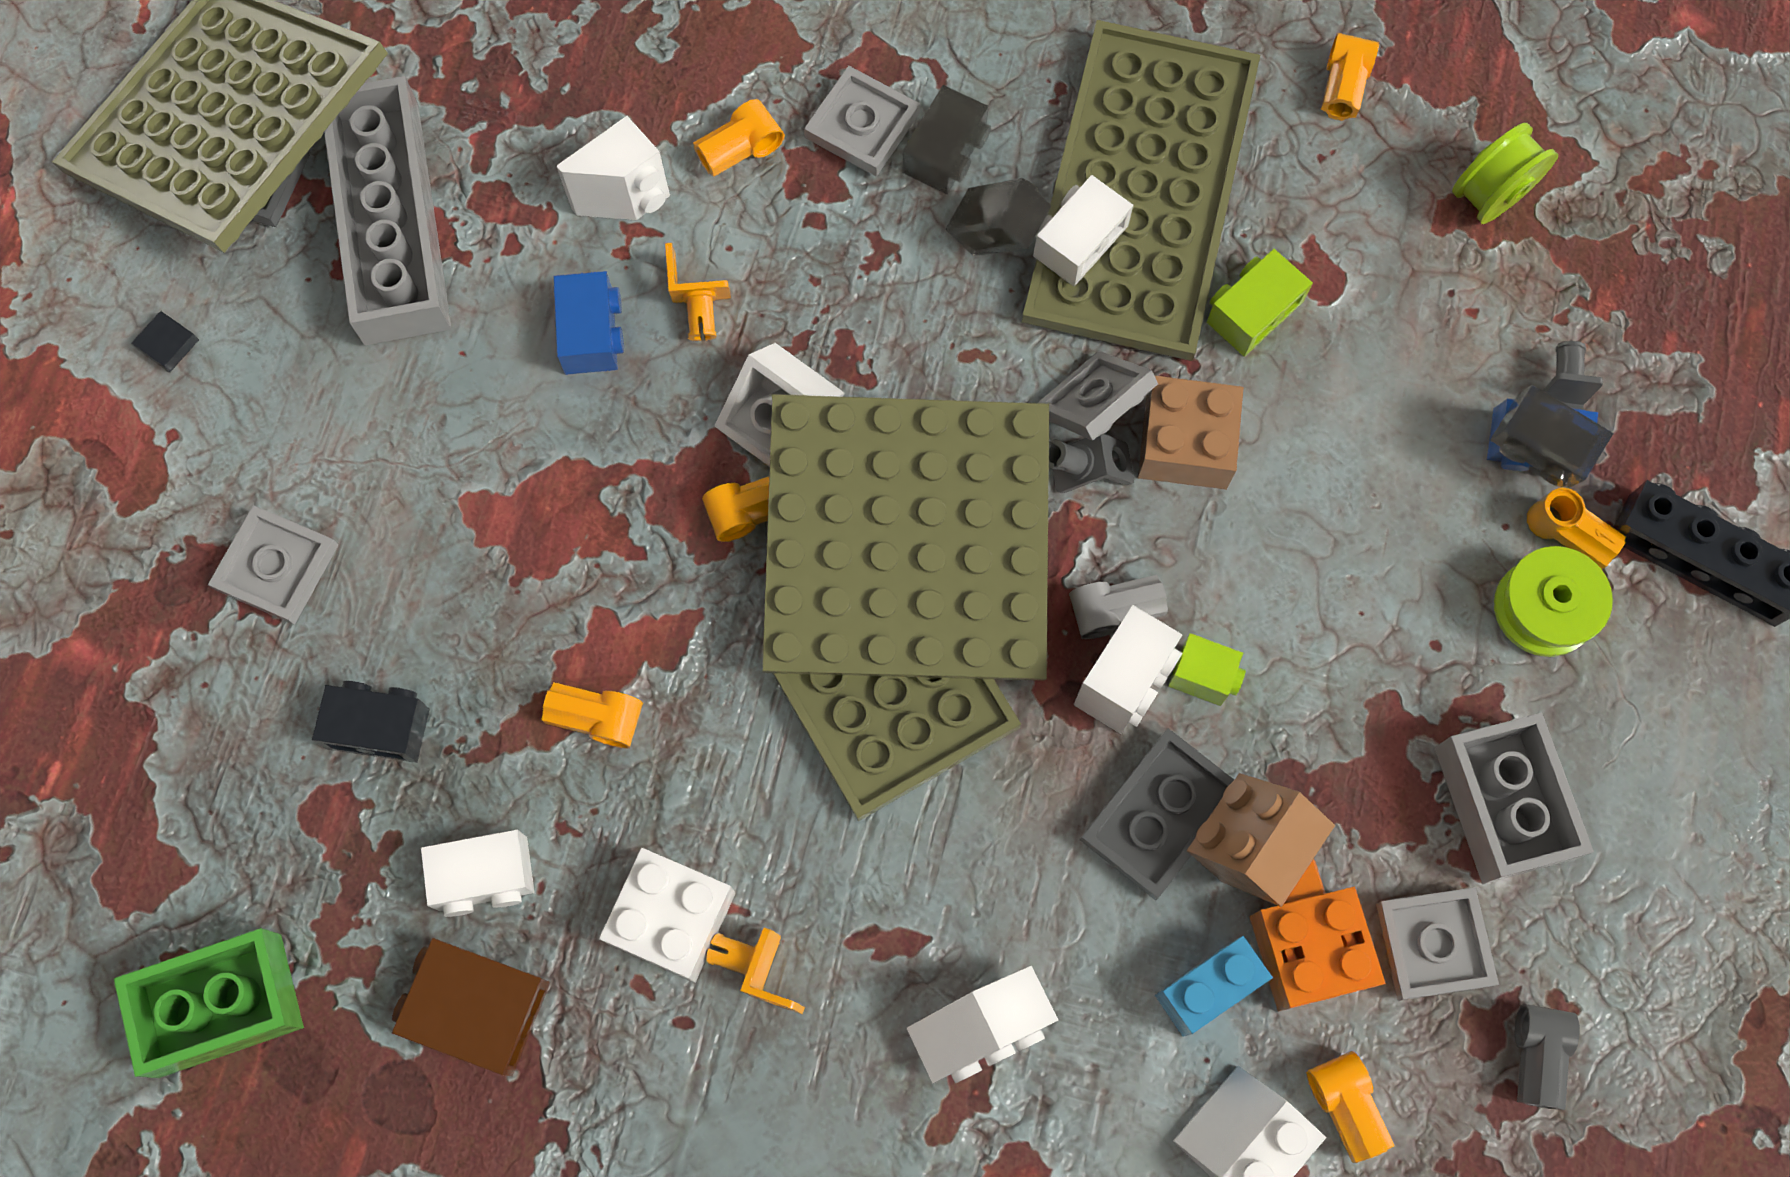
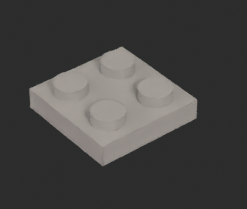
[804,65,921,177]
[1038,351,1158,441]
[208,505,338,625]
[1376,887,1499,1001]

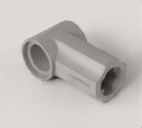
[1069,575,1168,639]

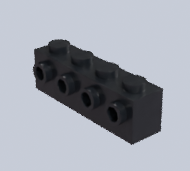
[1613,480,1790,627]

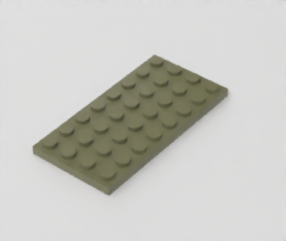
[1022,20,1261,361]

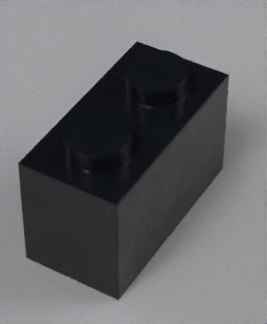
[312,681,430,763]

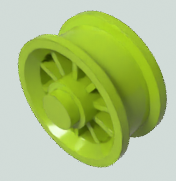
[1452,123,1558,224]
[1494,546,1613,657]

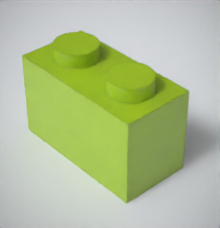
[1206,249,1313,357]

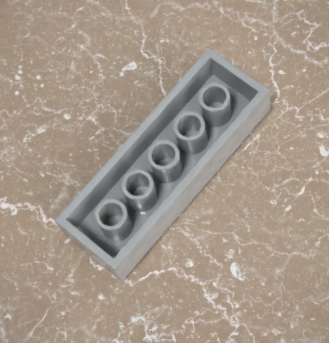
[324,76,452,346]

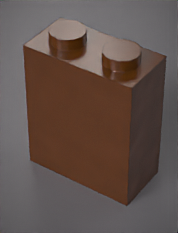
[392,938,551,1077]

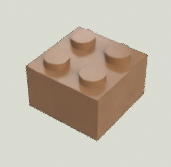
[1138,376,1244,490]
[1187,773,1335,907]

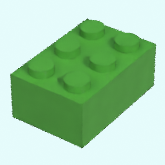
[114,928,304,1078]

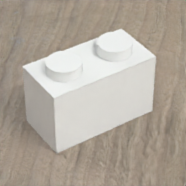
[1033,175,1133,286]
[421,830,534,917]

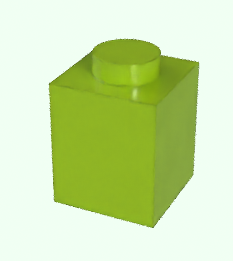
[1168,633,1246,706]

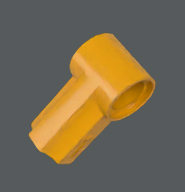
[1321,33,1379,121]
[693,99,785,177]
[702,476,769,542]
[1527,487,1626,569]
[542,682,643,749]
[1306,1051,1395,1163]

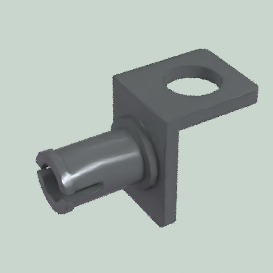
[1537,341,1603,410]
[1049,434,1134,493]

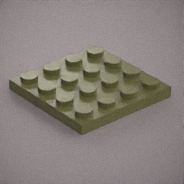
[772,673,1021,822]

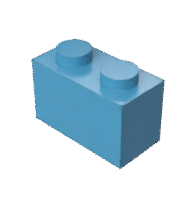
[1155,936,1273,1037]

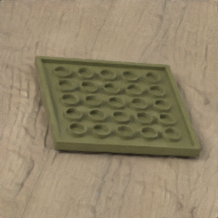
[52,0,388,253]
[763,394,1049,681]

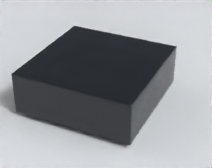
[131,311,199,372]

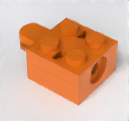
[1249,859,1386,1012]

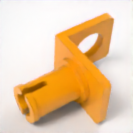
[665,242,731,341]
[706,927,805,1014]

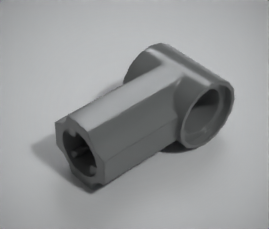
[1514,1004,1580,1110]

